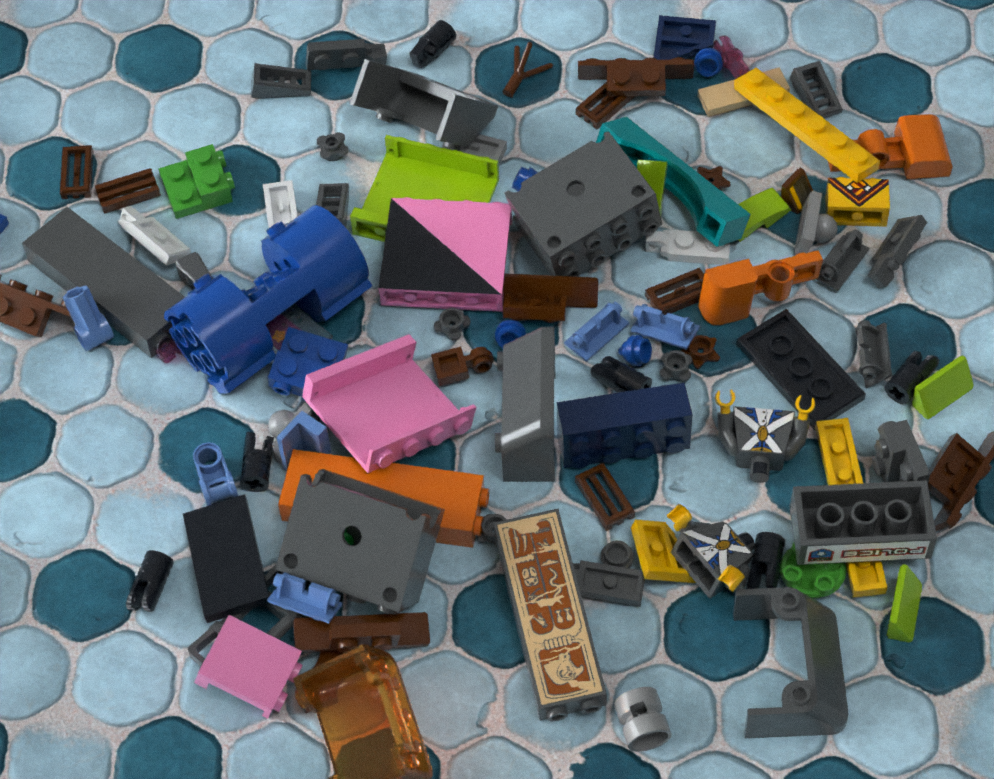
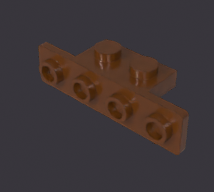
[578,57,694,97]
[503,273,599,323]
[0,274,71,338]
[928,431,994,532]
[293,612,430,653]

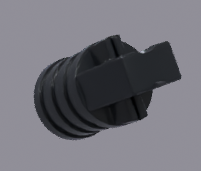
[409,20,457,68]

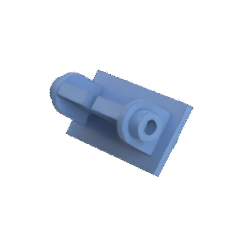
[564,302,629,362]
[630,304,700,350]
[267,572,343,624]

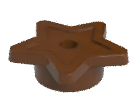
[697,166,731,190]
[680,335,720,369]

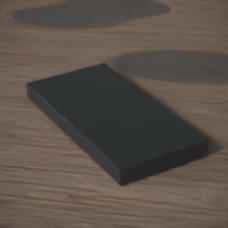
[737,309,866,431]
[183,494,270,623]

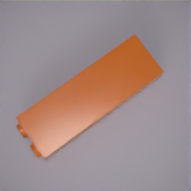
[278,449,490,548]

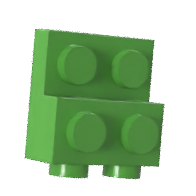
[158,144,235,219]

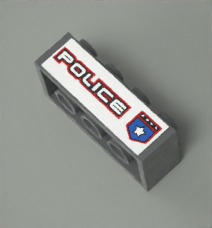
[790,480,937,565]

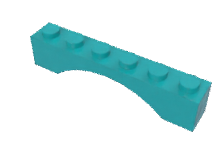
[596,117,751,247]

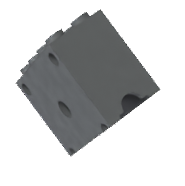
[504,131,662,277]
[275,469,445,614]

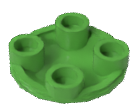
[780,542,846,598]

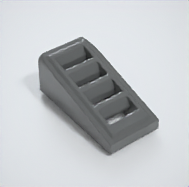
[789,61,843,118]
[251,63,311,98]
[316,183,349,228]
[175,252,211,290]

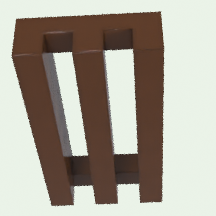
[576,82,636,129]
[60,145,94,199]
[95,168,161,214]
[645,267,704,315]
[575,463,635,531]

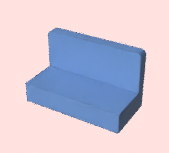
[277,411,332,471]

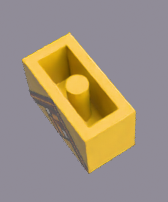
[825,177,890,227]

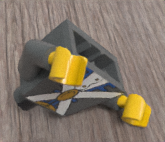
[714,389,815,483]
[666,504,755,599]

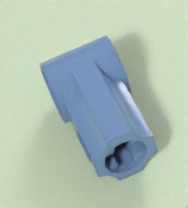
[62,285,114,352]

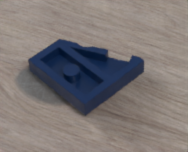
[653,15,716,60]

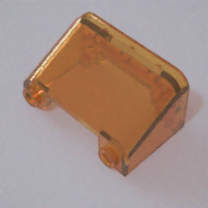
[293,644,433,779]

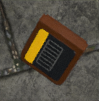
[781,167,813,214]

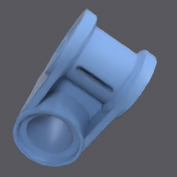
[193,442,238,506]

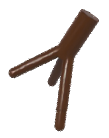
[502,42,553,98]

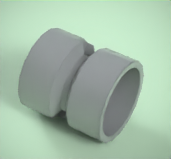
[614,687,671,752]

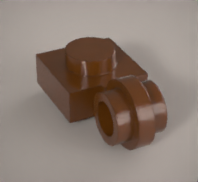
[431,346,494,386]

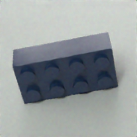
[556,382,693,468]

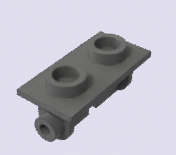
[816,229,870,291]
[855,320,892,388]

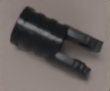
[885,350,940,404]
[590,356,652,393]
[240,431,274,492]
[746,532,785,589]
[126,550,174,612]

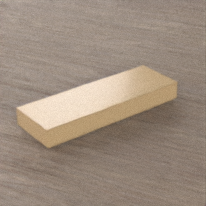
[698,67,790,117]

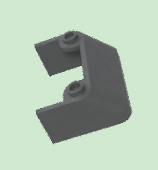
[350,59,498,151]
[495,327,556,482]
[733,587,848,738]

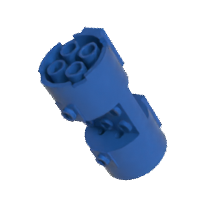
[164,205,373,394]

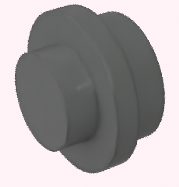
[601,540,634,568]

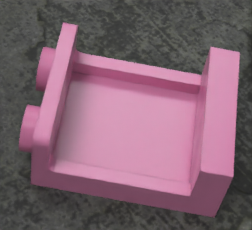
[194,615,303,719]

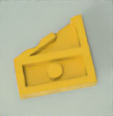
[631,519,696,583]

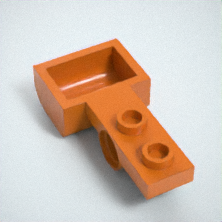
[828,114,953,179]
[698,250,823,325]

